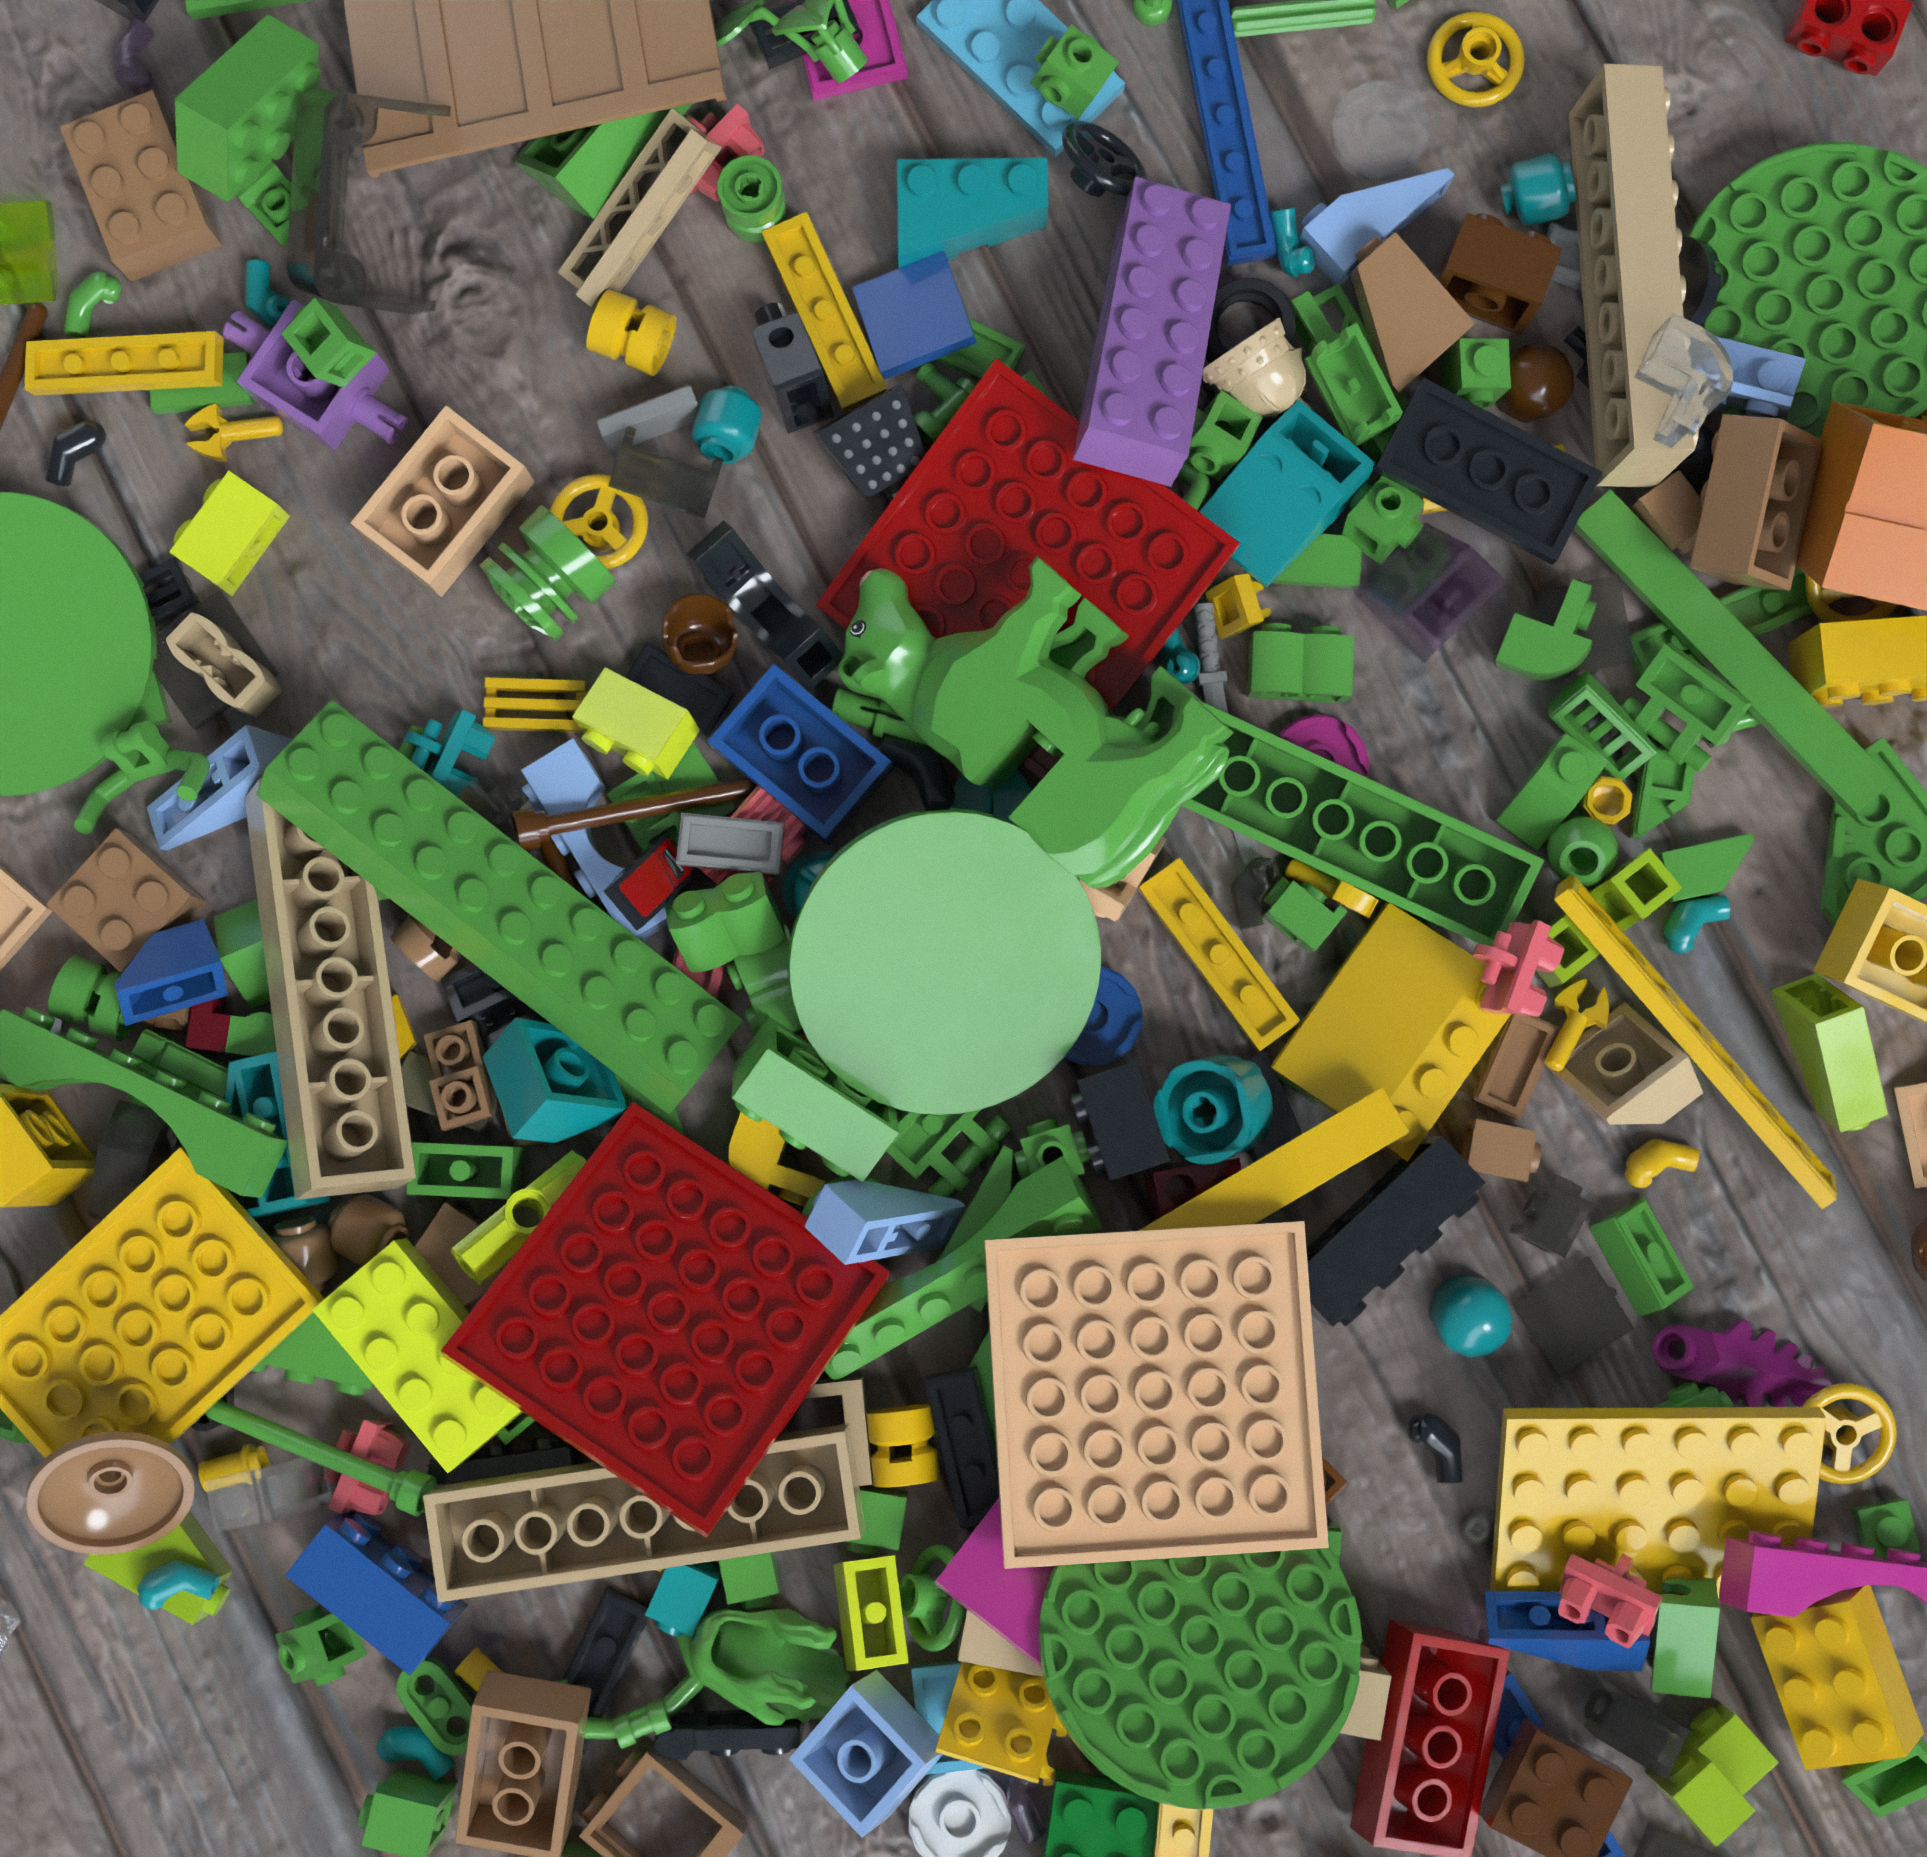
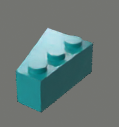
[897,158,1048,268]
[225,1051,332,1219]

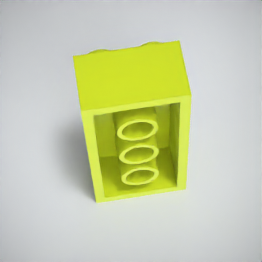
[312,1238,522,1473]

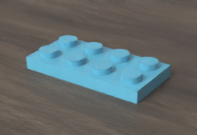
[916,0,1125,158]

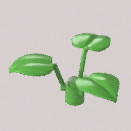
[714,0,868,83]

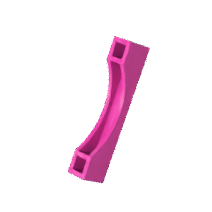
[1718,1531,1927,1617]

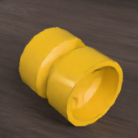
[586,289,677,376]
[865,1404,940,1487]

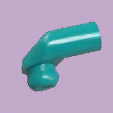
[244,260,291,327]
[1159,628,1201,684]

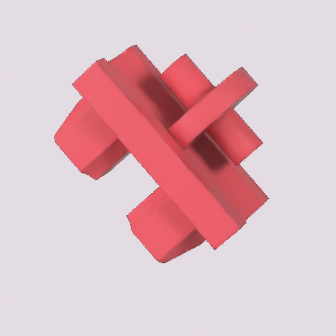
[676,103,765,202]
[1473,920,1565,1017]
[323,1417,412,1515]
[1558,1554,1662,1648]

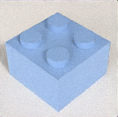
[789,1670,943,1837]

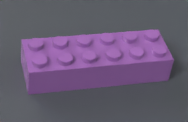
[1073,177,1231,487]

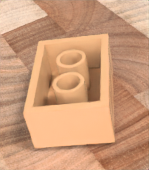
[350,406,535,598]

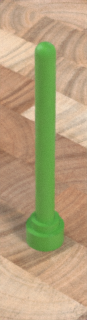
[205,1400,436,1517]

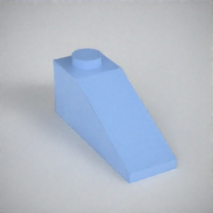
[1299,168,1455,285]
[146,725,292,851]
[804,1179,966,1265]

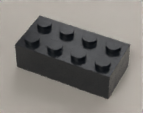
[1306,1136,1486,1327]

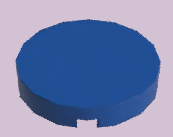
[1064,966,1143,1066]

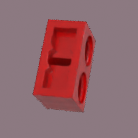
[1784,0,1913,76]

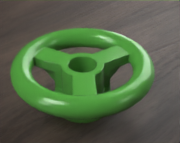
[899,1544,966,1652]

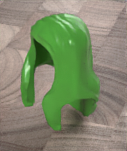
[689,1608,851,1726]

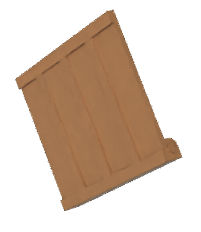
[343,0,727,178]

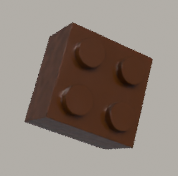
[1437,213,1563,336]
[1479,1717,1633,1857]

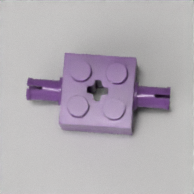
[223,299,408,452]

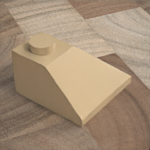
[1547,1002,1703,1125]

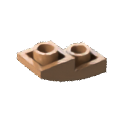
[424,1020,493,1131]

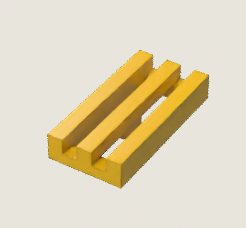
[483,677,588,733]

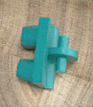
[403,709,496,802]

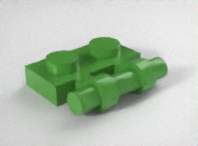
[1621,643,1752,773]
[886,1109,1011,1198]

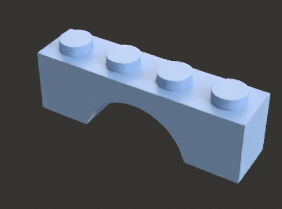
[521,738,675,941]

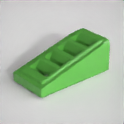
[1549,671,1657,780]

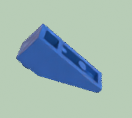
[1484,1591,1650,1671]

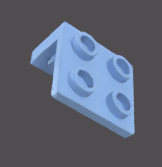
[1691,334,1806,421]

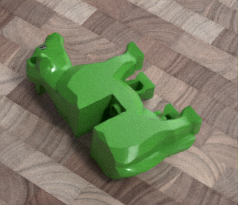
[837,556,1234,889]

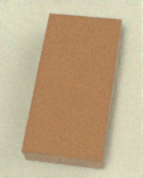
[1470,1014,1561,1121]

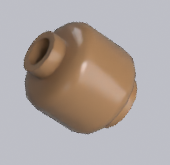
[328,1194,409,1267]
[269,1216,338,1292]

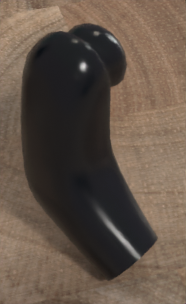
[880,735,955,812]

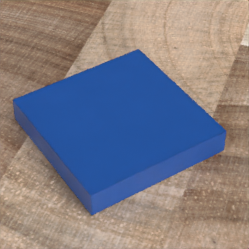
[852,251,977,380]

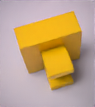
[1205,573,1272,639]

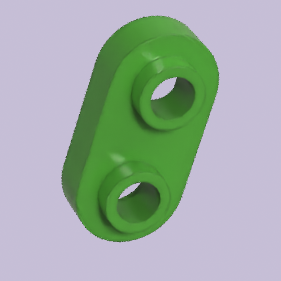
[396,1657,474,1755]

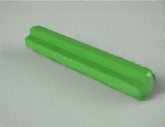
[1231,0,1376,37]

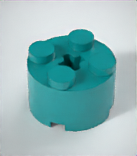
[1154,1054,1273,1164]

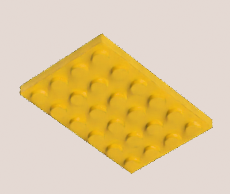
[0,1147,325,1458]
[1490,1407,1826,1598]

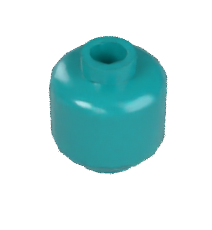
[1500,153,1577,226]
[691,386,762,464]

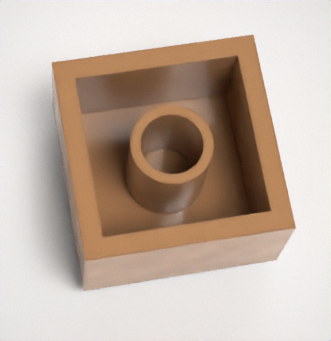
[46,828,208,973]

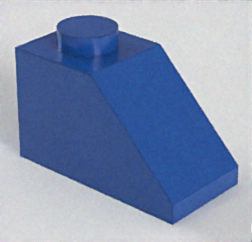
[114,919,228,1026]

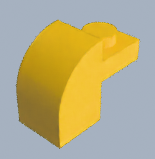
[729,1112,828,1206]

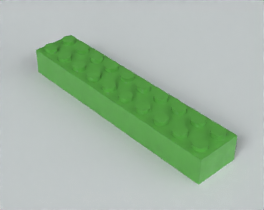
[256,700,743,1114]

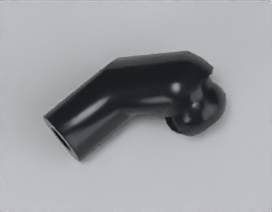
[45,421,106,486]

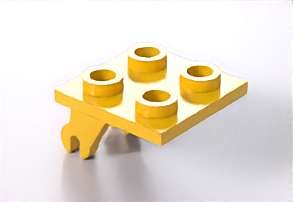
[935,1661,1067,1786]

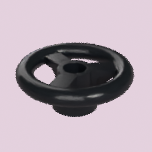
[1062,121,1147,197]

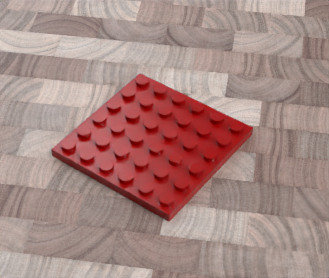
[816,358,1241,779]
[441,1102,890,1538]

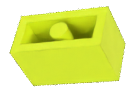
[169,470,290,596]
[572,667,700,780]
[833,1555,909,1671]

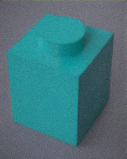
[645,1561,721,1637]

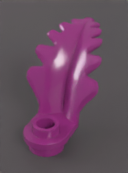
[1652,1319,1835,1407]

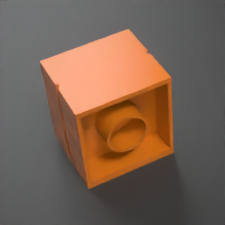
[1796,400,1927,611]

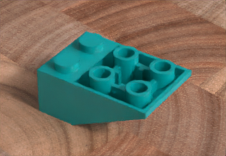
[1200,400,1375,588]

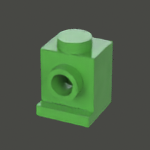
[281,297,377,388]
[1262,877,1348,955]

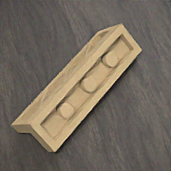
[558,108,722,308]

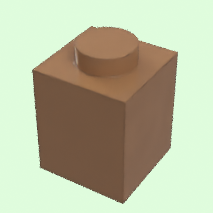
[1630,470,1703,555]
[1460,1119,1541,1182]

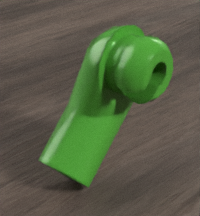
[63,271,121,339]

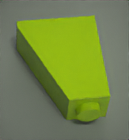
[1770,973,1888,1133]
[83,1510,233,1625]

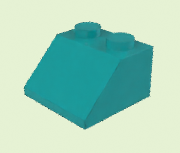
[482,1018,628,1143]

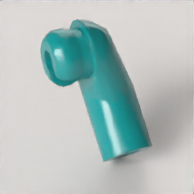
[1270,207,1315,278]
[1663,895,1730,954]
[137,1560,220,1610]
[376,1726,456,1781]

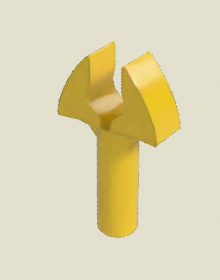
[185,404,283,462]
[1285,859,1379,918]
[1544,979,1609,1071]

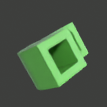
[1496,579,1597,681]

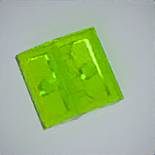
[0,200,57,305]

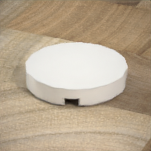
[909,1769,1011,1857]

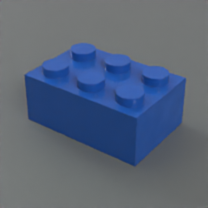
[708,663,893,846]
[285,1511,469,1675]

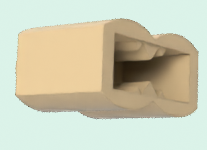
[166,613,281,718]

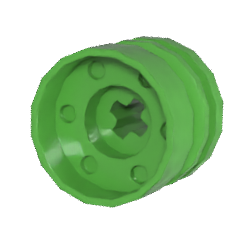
[479,505,616,642]

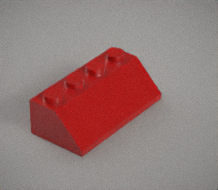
[1350,1619,1510,1857]

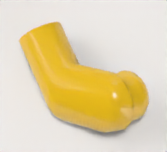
[1624,1139,1700,1188]

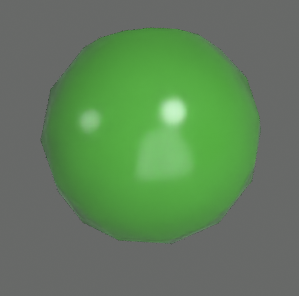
[1547,816,1619,887]

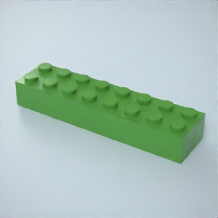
[1182,702,1544,946]

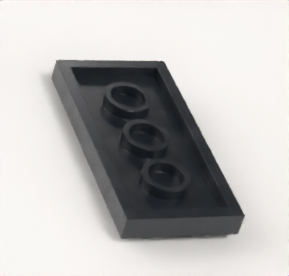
[1373,377,1603,565]

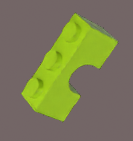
[1535,848,1682,988]

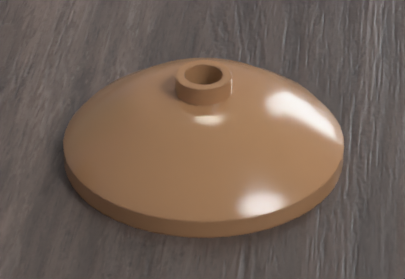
[26,1431,195,1555]

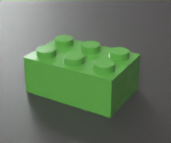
[175,14,321,202]
[732,1016,899,1182]

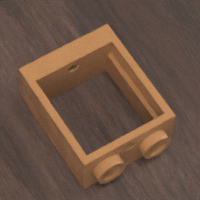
[579,1741,748,1857]

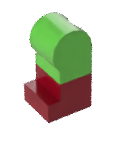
[185,999,277,1056]

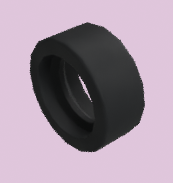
[1205,277,1296,364]

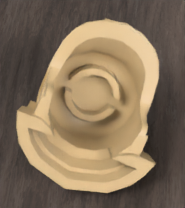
[1202,317,1311,418]

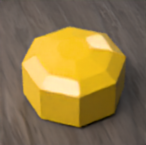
[1579,776,1632,827]

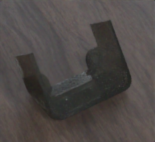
[286,87,451,315]

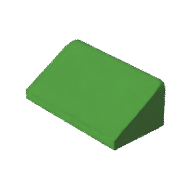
[1590,1197,1694,1316]

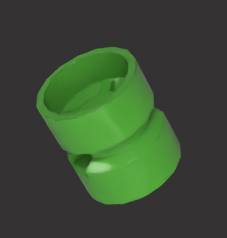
[717,155,787,242]
[48,955,136,1042]

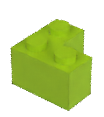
[1645,1704,1779,1847]

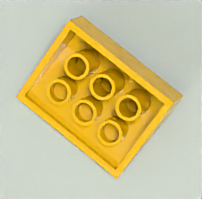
[1270,902,1511,1162]

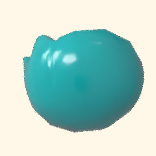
[1429,1274,1513,1358]

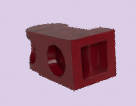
[1143,1158,1242,1219]

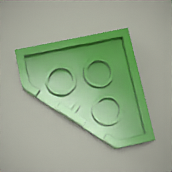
[1820,737,1927,927]

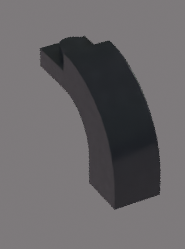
[686,520,843,692]

